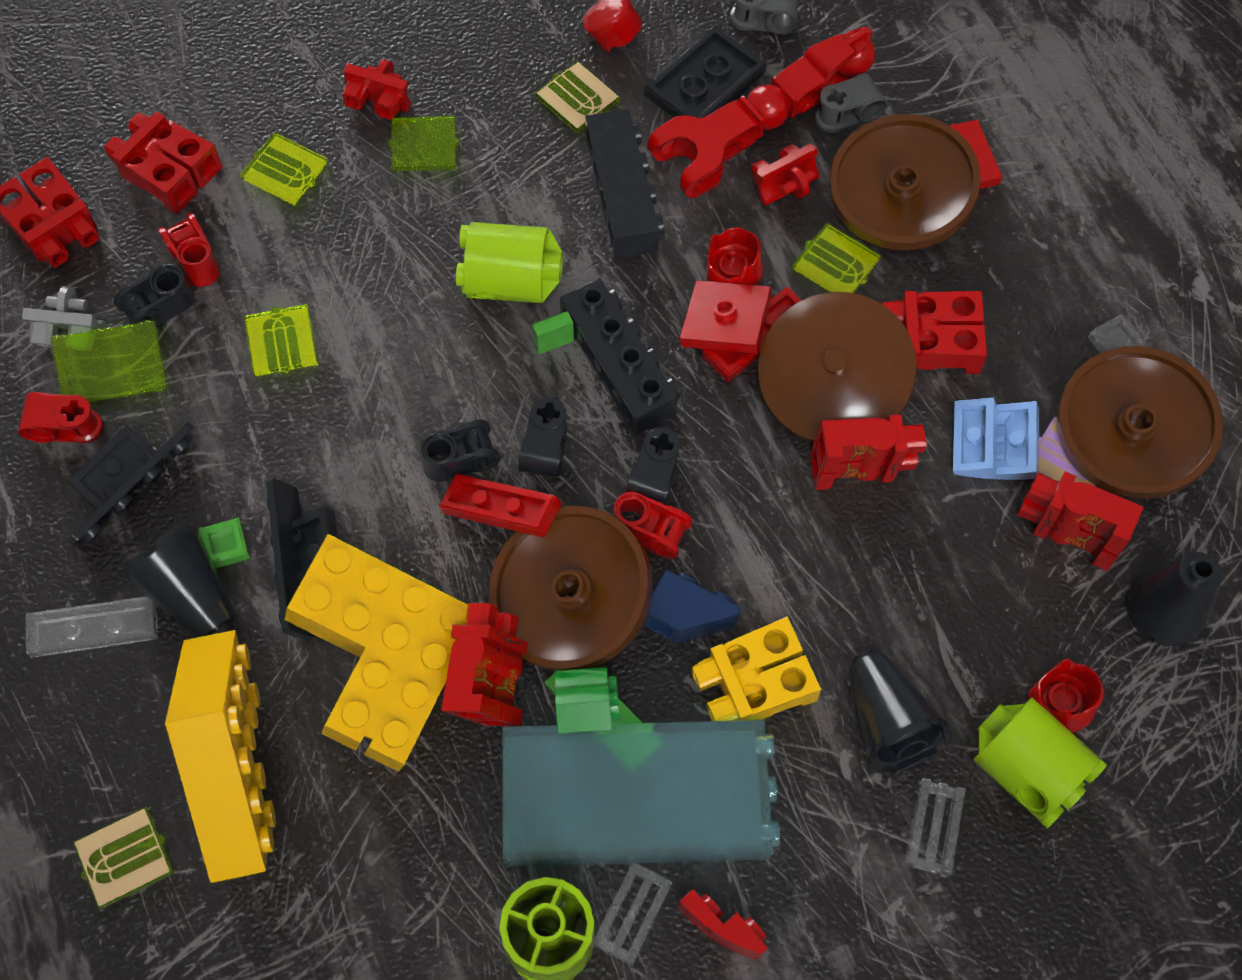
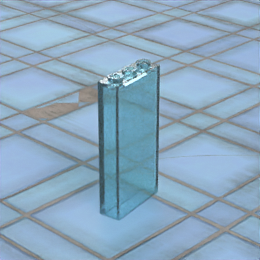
[503,720,780,867]

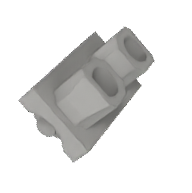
[22,286,106,351]

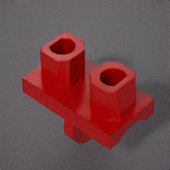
[343,59,411,120]
[751,143,820,206]

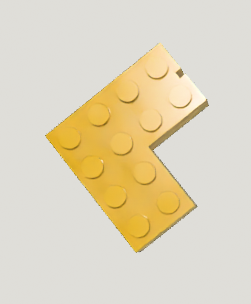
[285,534,468,772]
[165,630,276,883]

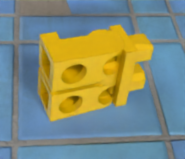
[691,616,821,729]

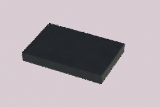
[644,26,767,118]

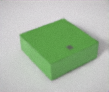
[532,312,574,355]
[199,517,250,568]

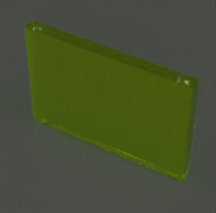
[51,320,167,402]

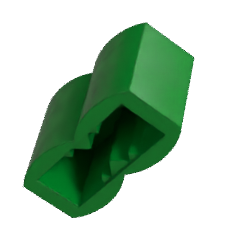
[555,667,620,734]

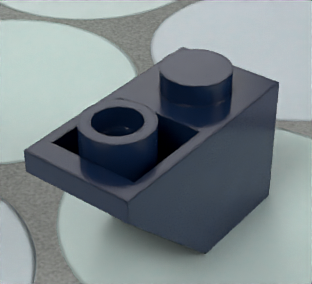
[642,570,741,644]

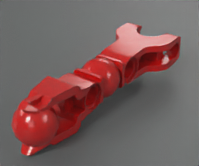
[647,26,876,199]

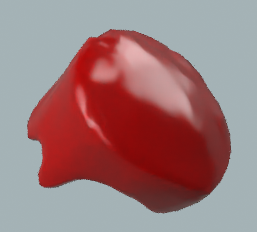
[583,0,642,53]
[706,227,764,285]
[1028,659,1105,733]

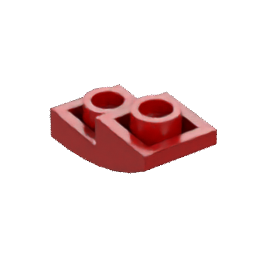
[678,889,768,960]

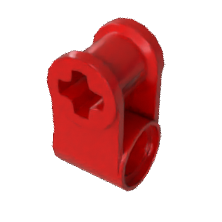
[157,212,220,287]
[18,392,104,444]
[613,491,693,559]

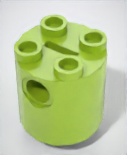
[456,222,563,304]
[973,697,1107,828]
[499,877,594,980]

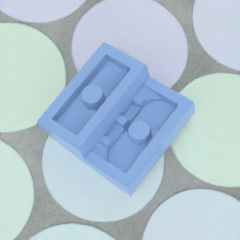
[953,397,1039,480]

